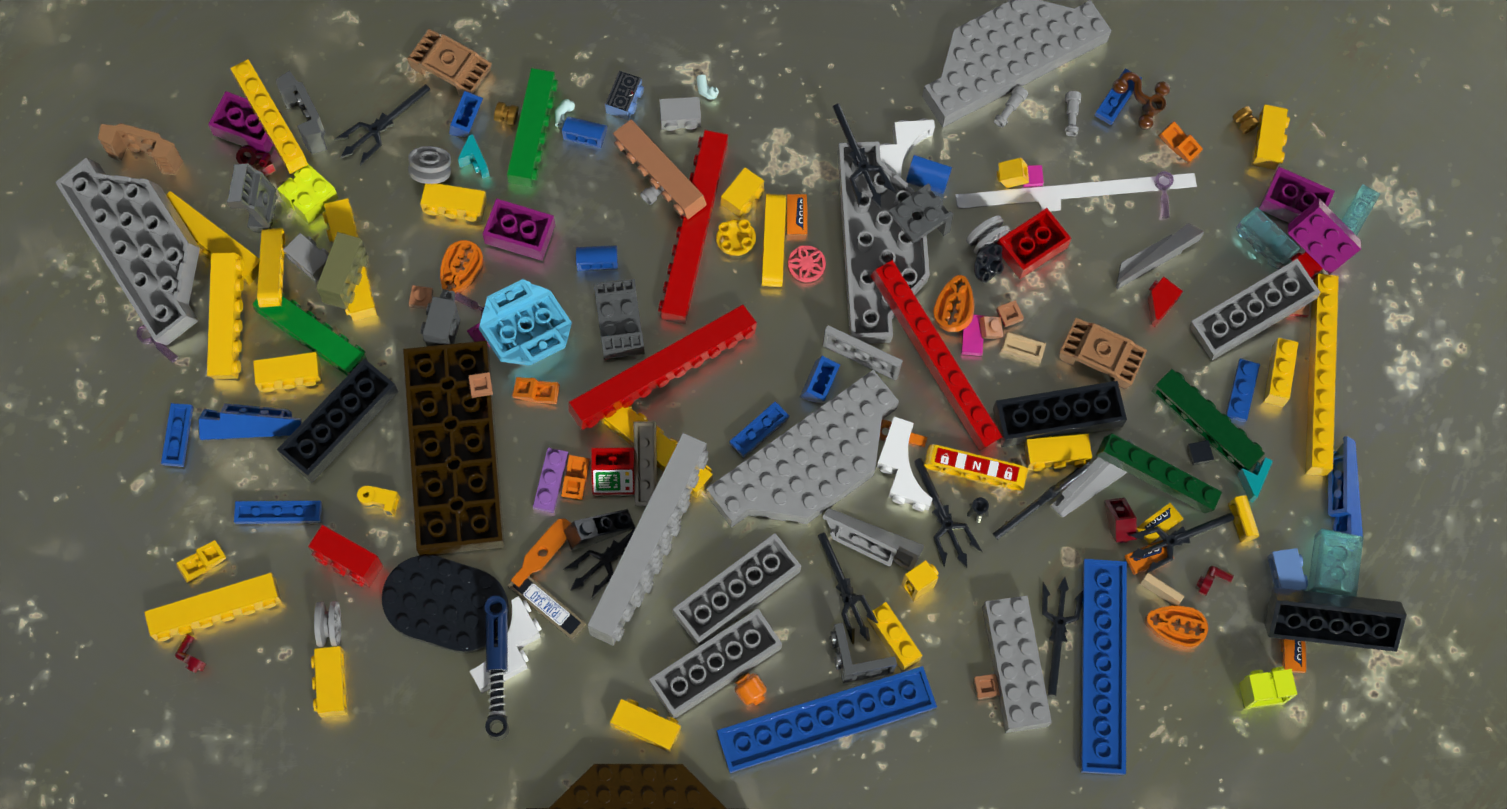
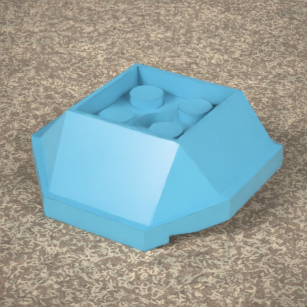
[479,279,572,366]

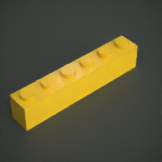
[230,59,308,174]
[166,191,260,285]
[322,198,377,321]
[207,253,245,379]
[601,405,713,499]
[144,573,281,641]

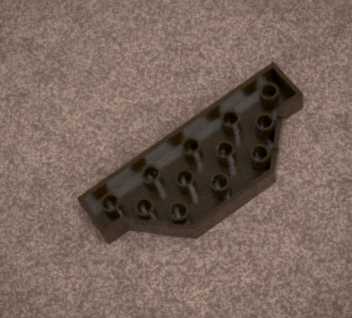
[526,764,727,809]

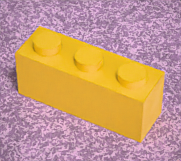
[1252,104,1290,170]
[420,184,487,222]
[1263,338,1298,407]
[253,352,322,392]
[1024,434,1092,471]
[867,602,923,672]
[311,646,347,717]
[610,698,681,753]

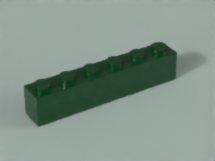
[1151,369,1265,471]
[1096,433,1222,513]

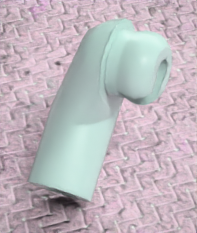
[696,75,719,100]
[555,99,575,127]

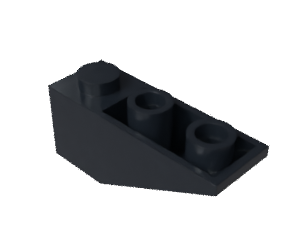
[564,509,635,550]

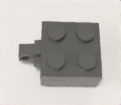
[421,289,461,346]

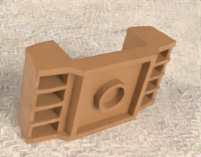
[407,29,492,96]
[98,123,183,174]
[1059,318,1147,389]

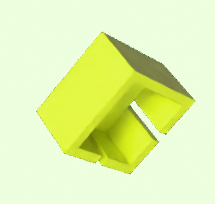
[277,164,338,224]
[1239,667,1298,709]

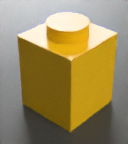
[997,158,1029,188]

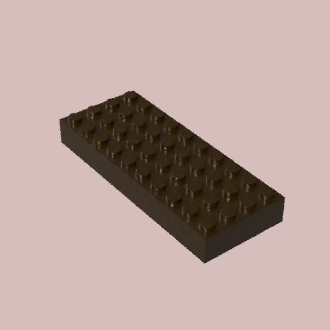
[403,341,505,556]

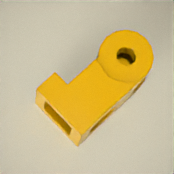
[357,486,400,517]

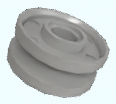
[408,146,451,184]
[966,215,1011,255]
[314,601,341,647]

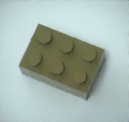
[316,232,369,310]

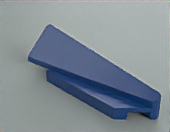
[199,403,302,440]
[1328,436,1363,541]

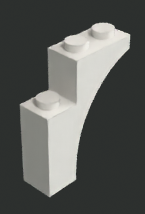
[880,118,935,177]
[877,417,933,511]
[470,596,542,693]

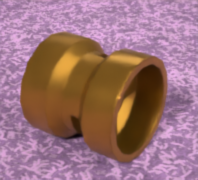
[494,102,519,125]
[1232,106,1260,134]

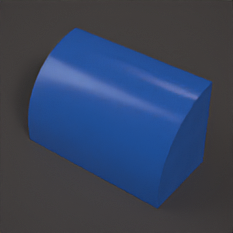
[449,91,483,137]
[562,116,608,148]
[906,155,952,194]
[576,245,618,271]
[800,356,840,403]

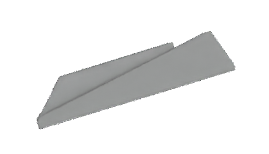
[1116,223,1204,289]
[1051,439,1133,517]
[823,508,924,571]

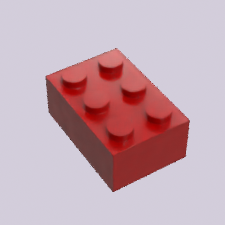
[997,208,1072,279]
[308,525,383,588]

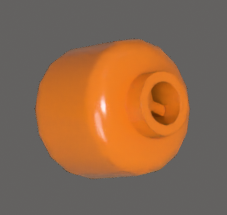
[735,672,767,706]

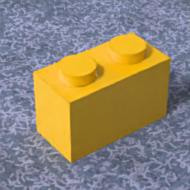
[721,168,765,218]
[901,560,939,601]

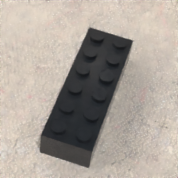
[277,358,398,483]
[993,381,1127,447]
[1265,587,1407,652]

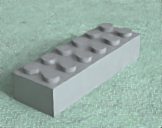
[1190,258,1320,361]
[672,533,801,647]
[982,596,1052,733]
[649,609,782,719]

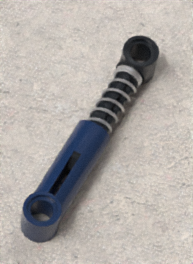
[485,596,509,741]

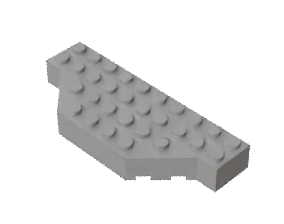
[922,0,1112,128]
[837,142,930,344]
[55,157,200,345]
[706,370,899,528]
[588,433,709,646]

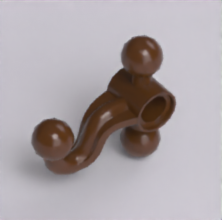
[1113,72,1170,130]

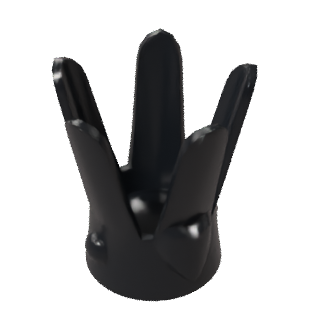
[967,497,989,523]

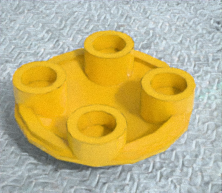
[716,219,756,256]

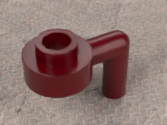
[236,145,271,167]
[1196,566,1234,596]
[175,634,207,673]

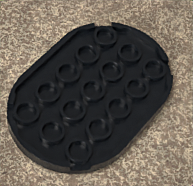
[382,555,509,653]

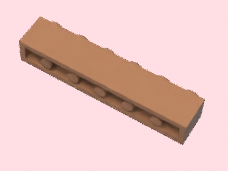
[613,119,707,219]

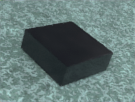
[1187,440,1214,465]

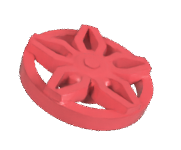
[788,245,826,282]

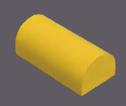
[1228,495,1259,542]

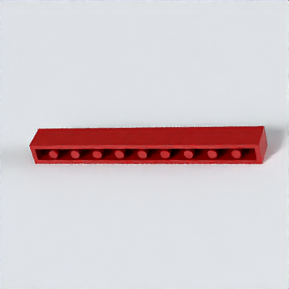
[658,130,728,324]
[870,260,1003,451]
[568,305,757,430]

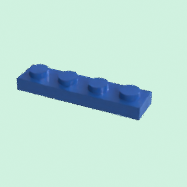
[234,501,322,524]

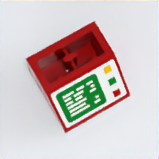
[591,447,635,496]

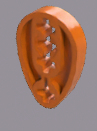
[440,240,484,295]
[934,275,974,332]
[1145,606,1208,649]

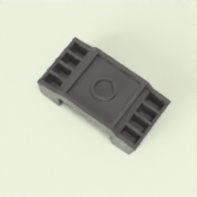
[276,71,327,154]
[227,163,278,233]
[594,279,645,360]

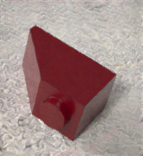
[1104,497,1137,543]

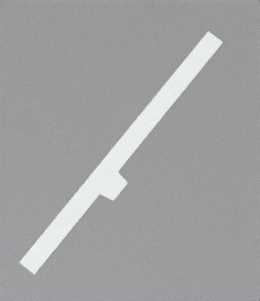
[956,173,1197,211]

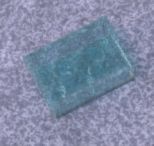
[1308,528,1364,597]

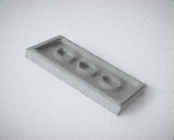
[823,325,903,380]

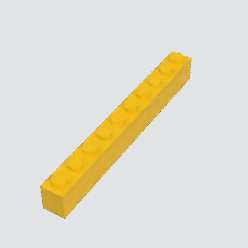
[1305,274,1339,476]

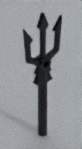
[334,84,430,166]
[833,103,896,208]
[914,458,983,568]
[993,462,1091,540]
[1128,513,1234,575]
[562,528,636,600]
[818,533,878,644]
[1042,577,1083,697]

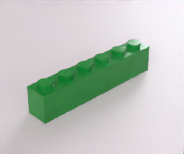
[507,68,558,187]
[252,292,368,376]

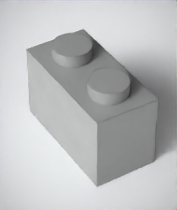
[660,97,701,131]
[283,233,329,282]

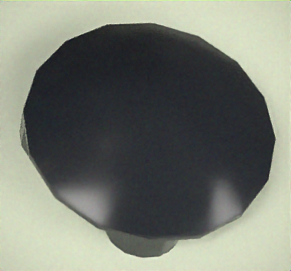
[974,243,1004,283]

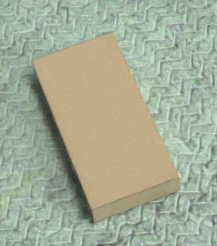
[1001,331,1046,364]
[1140,573,1184,606]

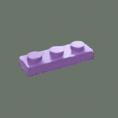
[533,448,569,513]

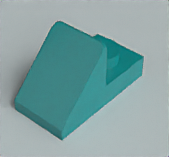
[458,134,490,179]
[1237,457,1273,502]

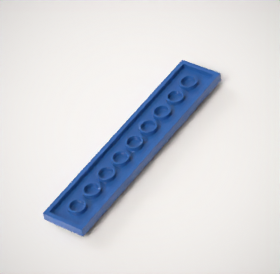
[1081,559,1127,775]
[717,666,937,773]

